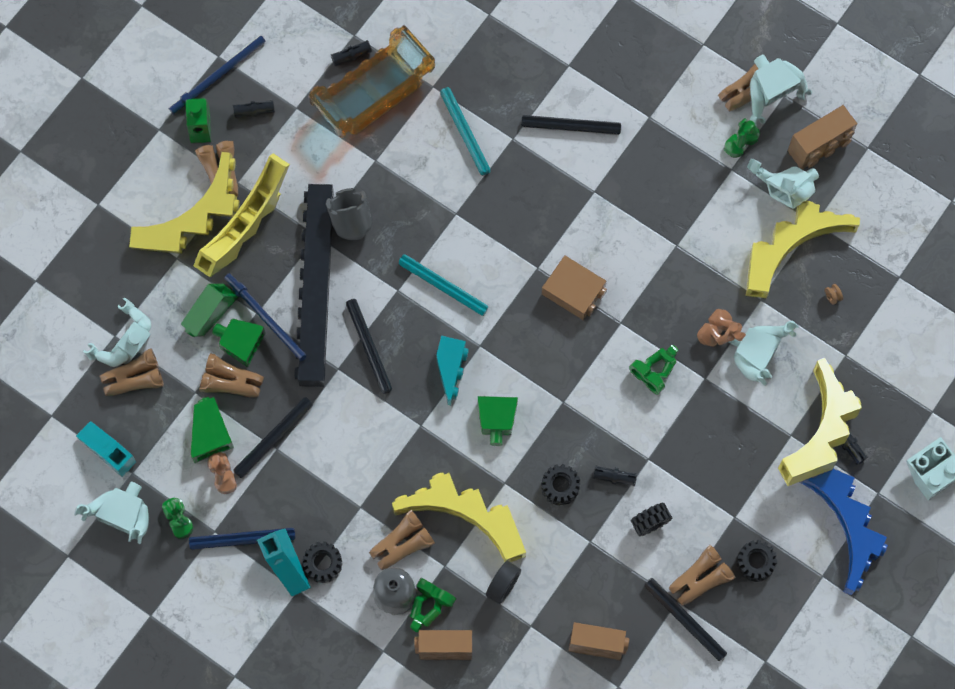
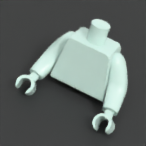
[750,55,812,126]
[747,159,819,209]
[83,298,151,367]
[729,321,799,386]
[74,482,149,544]

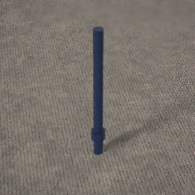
[168,36,266,115]
[224,273,307,361]

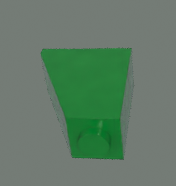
[181,284,238,337]
[191,397,234,463]

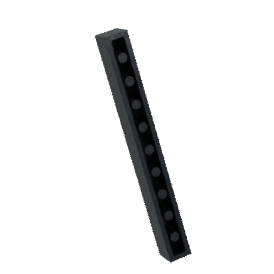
[294,184,334,387]

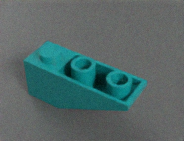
[436,336,469,406]
[76,421,136,477]
[257,529,311,597]

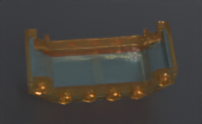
[309,25,435,138]

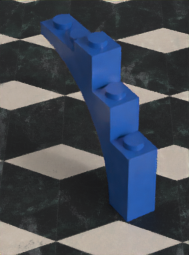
[799,468,888,595]

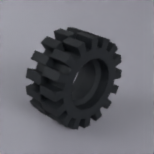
[541,464,580,505]
[630,502,673,537]
[736,540,777,582]
[303,541,342,583]

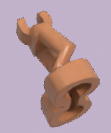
[697,309,746,346]
[208,452,237,494]

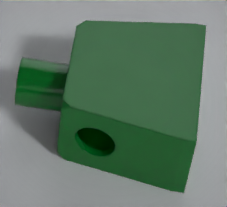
[186,98,211,143]
[212,319,266,367]
[478,396,518,446]

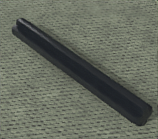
[521,115,622,135]
[346,298,392,394]
[233,397,313,478]
[644,578,727,661]

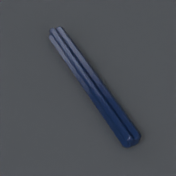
[189,528,296,550]

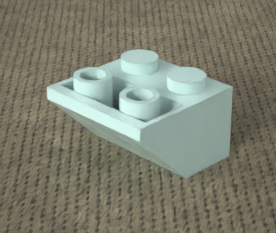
[906,437,955,500]

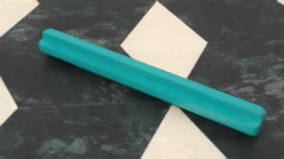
[440,87,490,176]
[399,254,488,316]

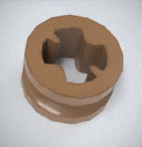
[825,284,843,305]

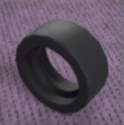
[486,561,521,604]

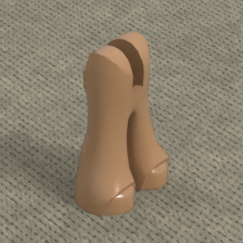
[718,64,758,112]
[195,141,238,197]
[100,348,164,396]
[199,353,264,398]
[369,510,435,570]
[669,545,735,606]

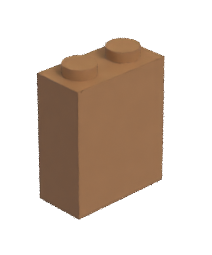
[542,255,607,320]
[569,622,629,660]
[414,630,472,660]

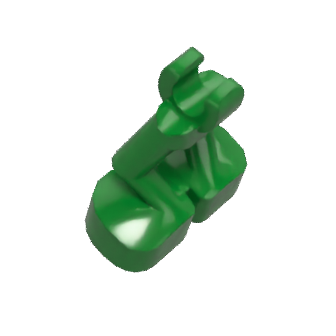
[724,118,760,158]
[629,345,678,395]
[162,498,194,540]
[410,578,457,632]

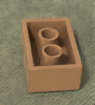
[788,105,858,169]

